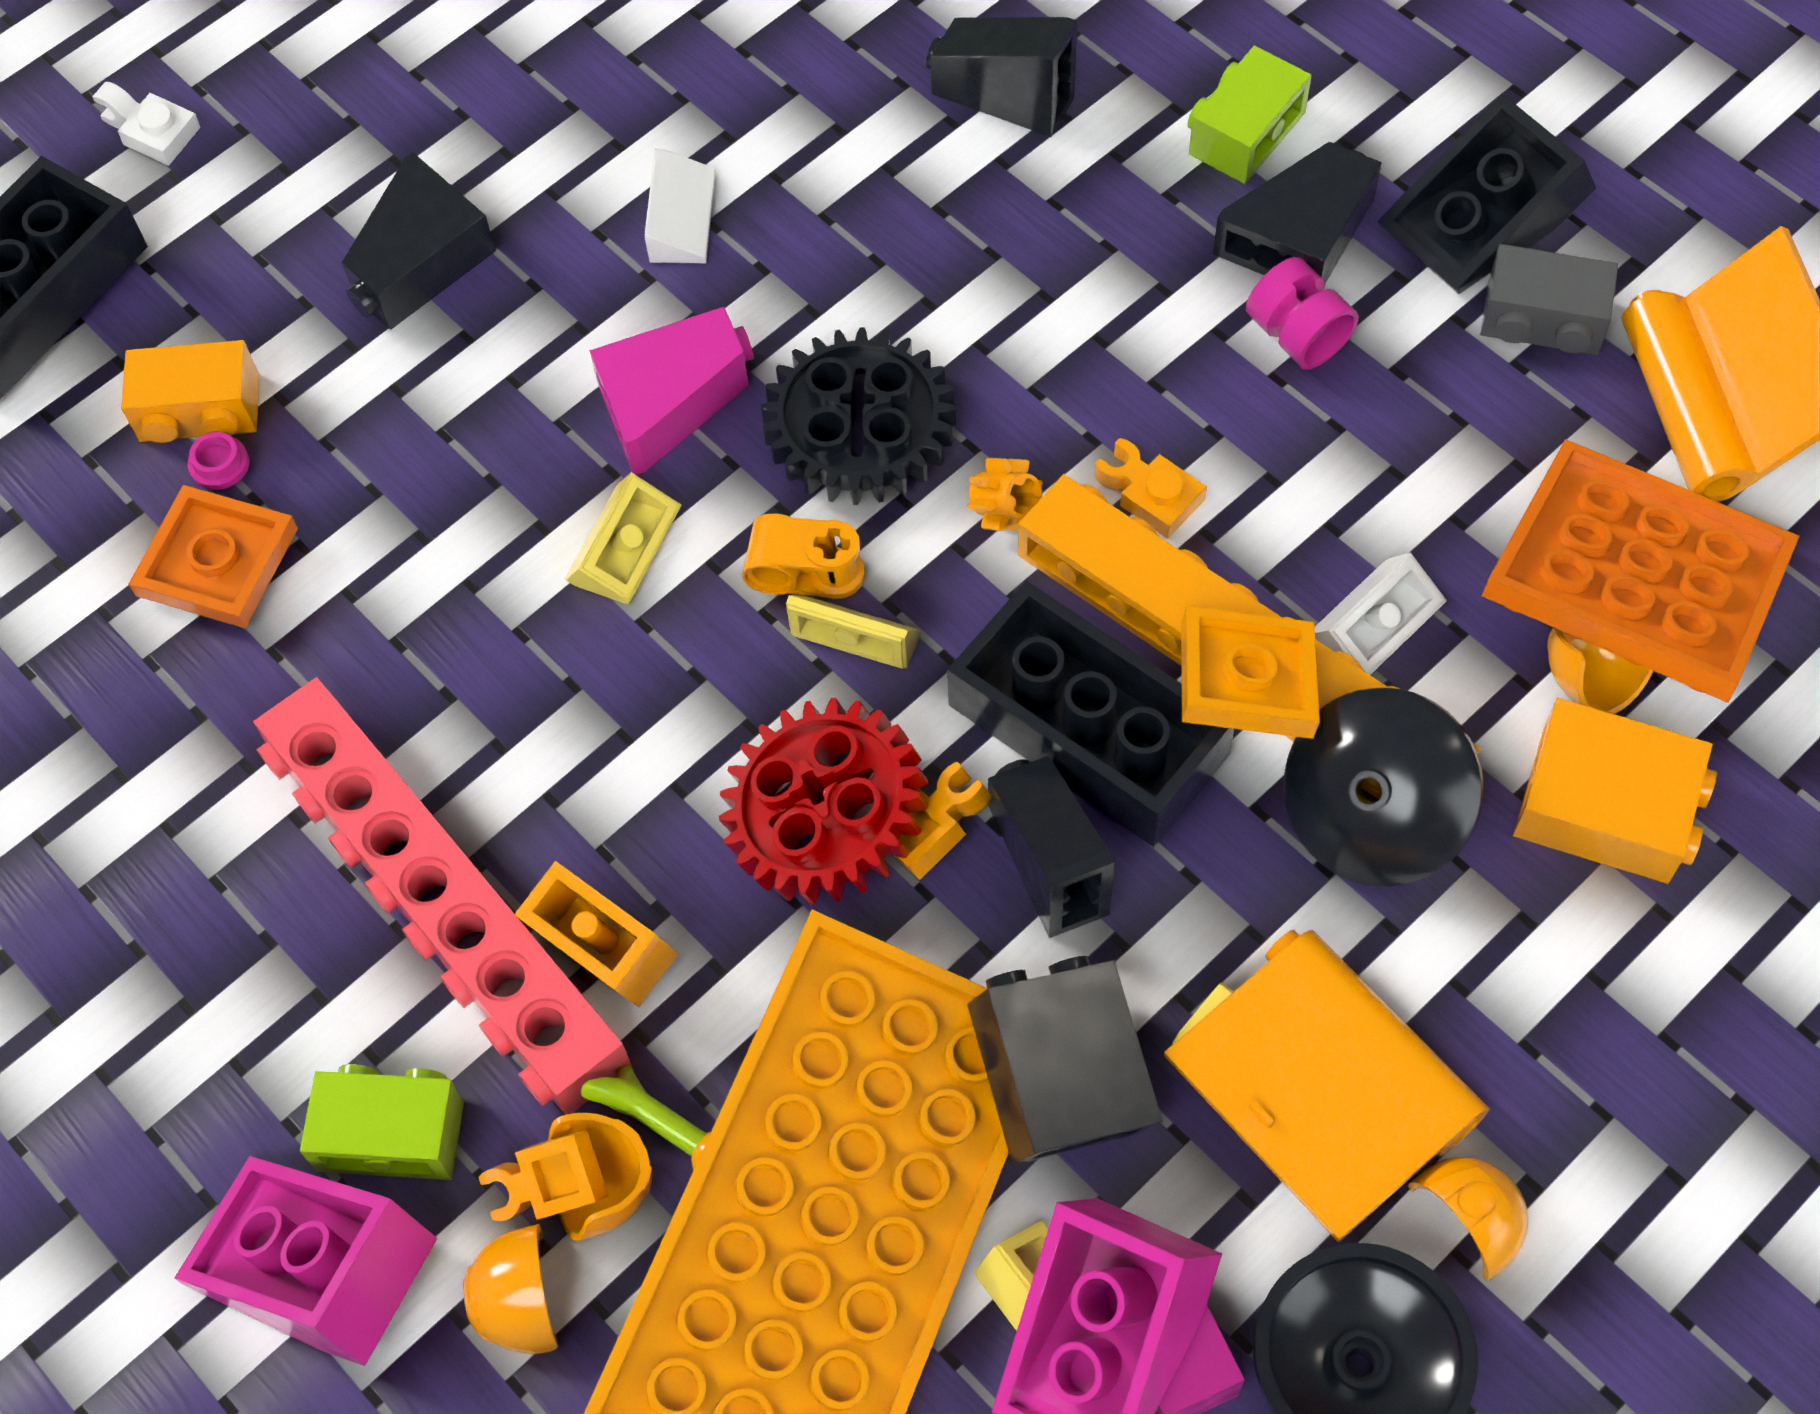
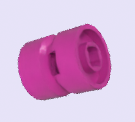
[1246,257,1359,370]

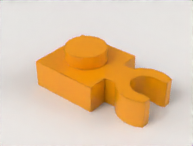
[1094,438,1207,539]
[893,762,992,880]
[478,1128,609,1221]

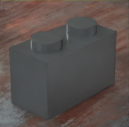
[1480,244,1618,355]

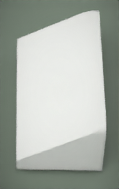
[645,148,715,264]
[1315,552,1447,675]

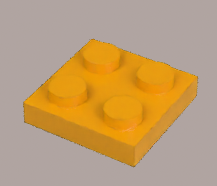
[1181,605,1320,739]

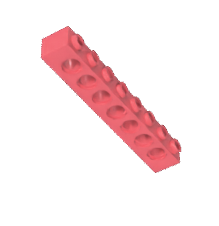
[253,677,632,1115]

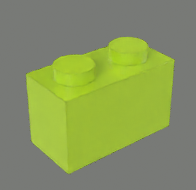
[1187,45,1312,184]
[300,1064,464,1180]

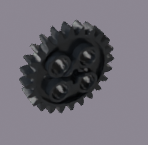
[761,327,956,505]

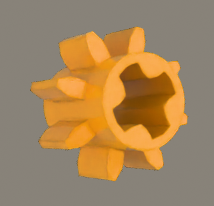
[967,458,1043,532]

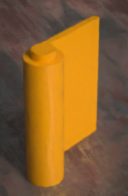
[1622,226,1820,502]
[1164,930,1490,1243]

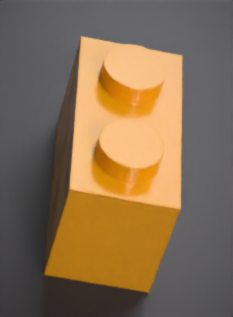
[121,340,260,443]
[514,861,679,1008]

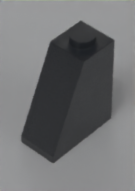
[926,17,1077,137]
[1213,142,1382,284]
[342,152,496,330]
[988,755,1115,938]

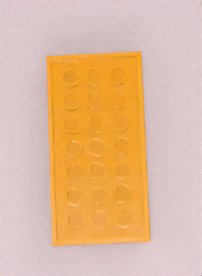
[584,909,1009,1414]

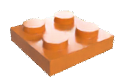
[128,485,298,629]

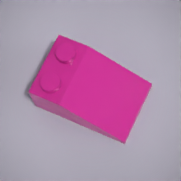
[174,1156,438,1366]
[992,1198,1222,1414]

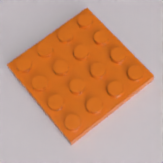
[1482,439,1800,703]

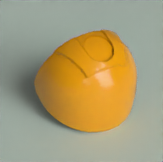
[1547,627,1653,714]
[548,1113,653,1242]
[1407,1157,1528,1282]
[463,1224,558,1354]

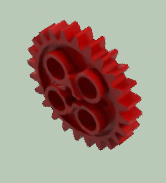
[719,698,928,905]

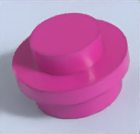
[188,432,249,490]

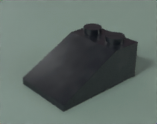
[1377,93,1596,295]

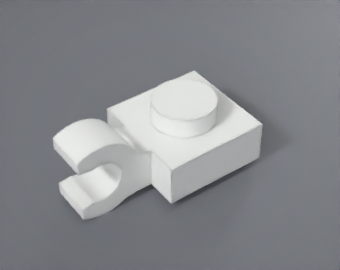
[92,82,201,166]

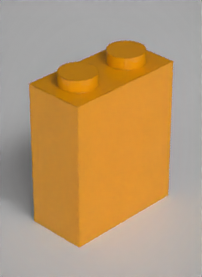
[1513,697,1717,884]

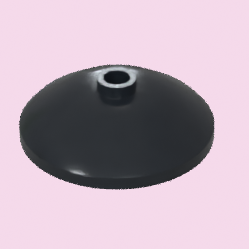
[1284,688,1484,886]
[1253,1243,1478,1414]

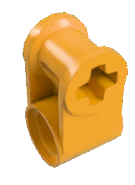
[742,514,865,599]

